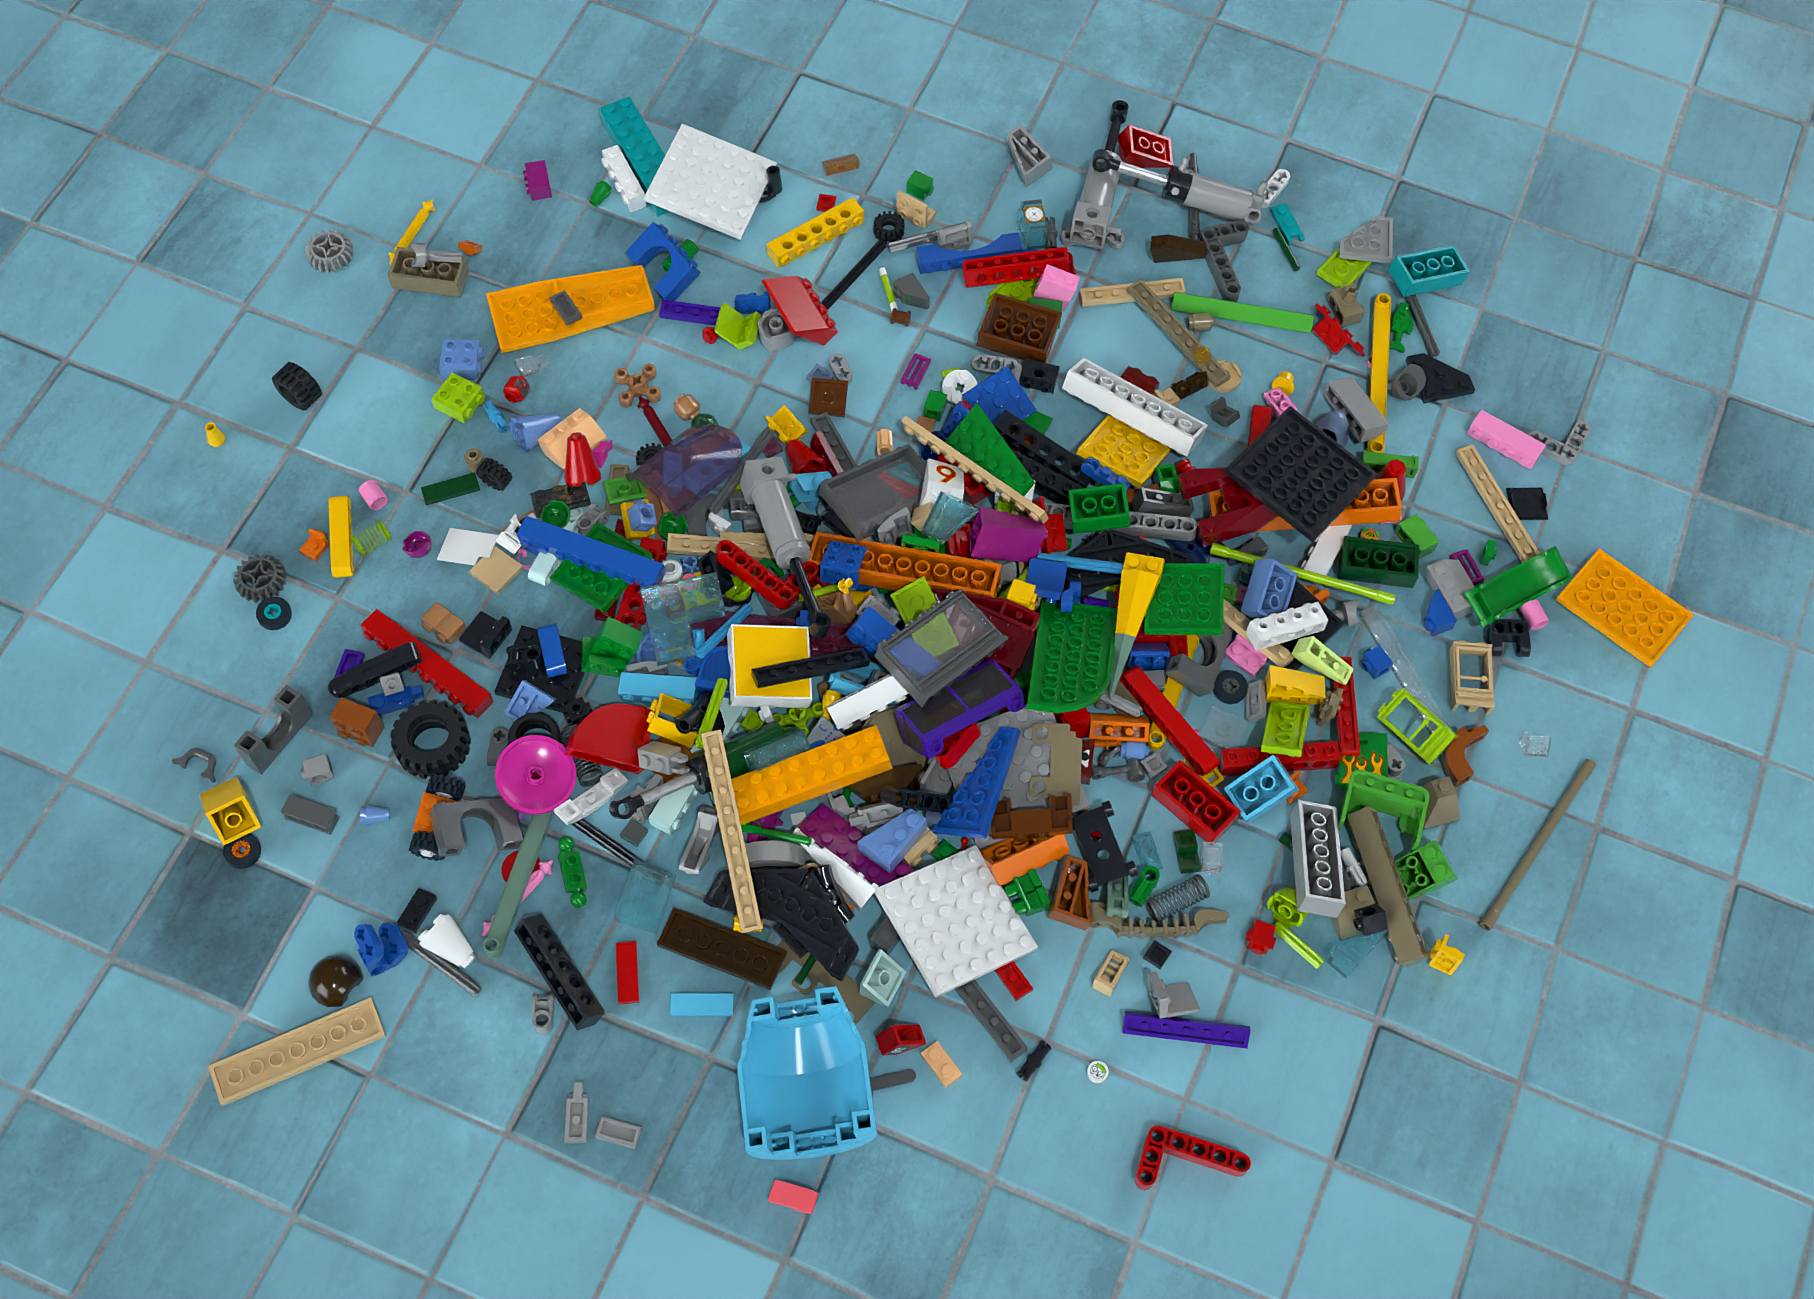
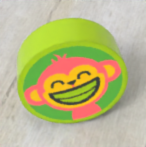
[1359,528,1379,540]

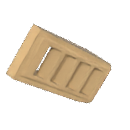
[1092,950,1130,996]

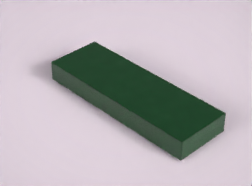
[421,472,481,506]

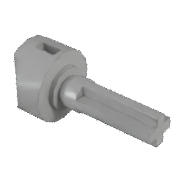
[411,243,462,268]
[1332,599,1363,627]

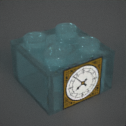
[1016,199,1047,249]

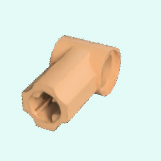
[876,429,894,458]

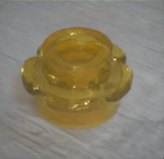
[1193,346,1211,363]

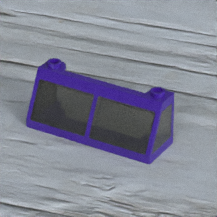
[895,659,1025,759]

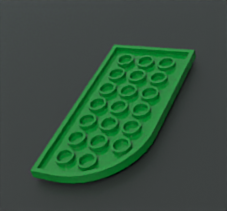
[1027,599,1118,713]

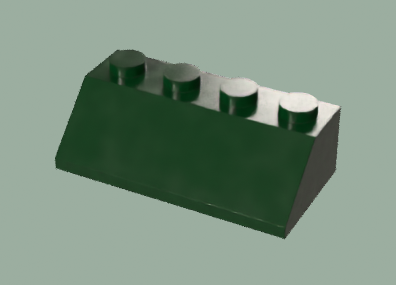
[1338,536,1419,588]

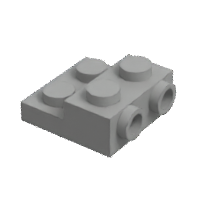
[629,773,664,824]

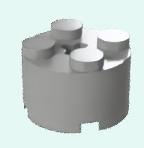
[758,308,794,351]

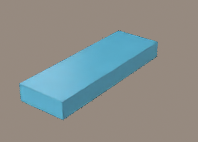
[670,993,734,1016]

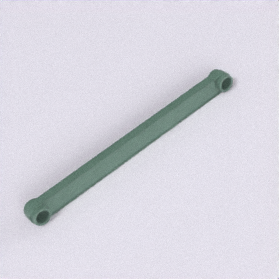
[483,811,555,959]

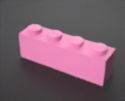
[1467,409,1546,469]

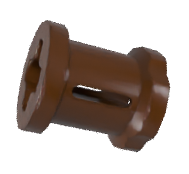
[891,308,911,327]

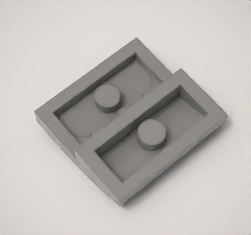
[877,507,912,546]

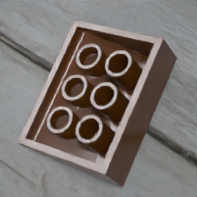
[977,293,1062,363]

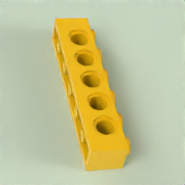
[766,197,864,268]

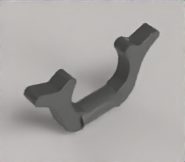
[172,748,216,783]

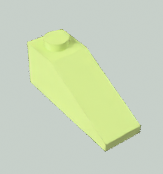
[1291,636,1354,685]

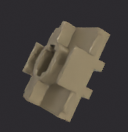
[1314,688,1343,727]

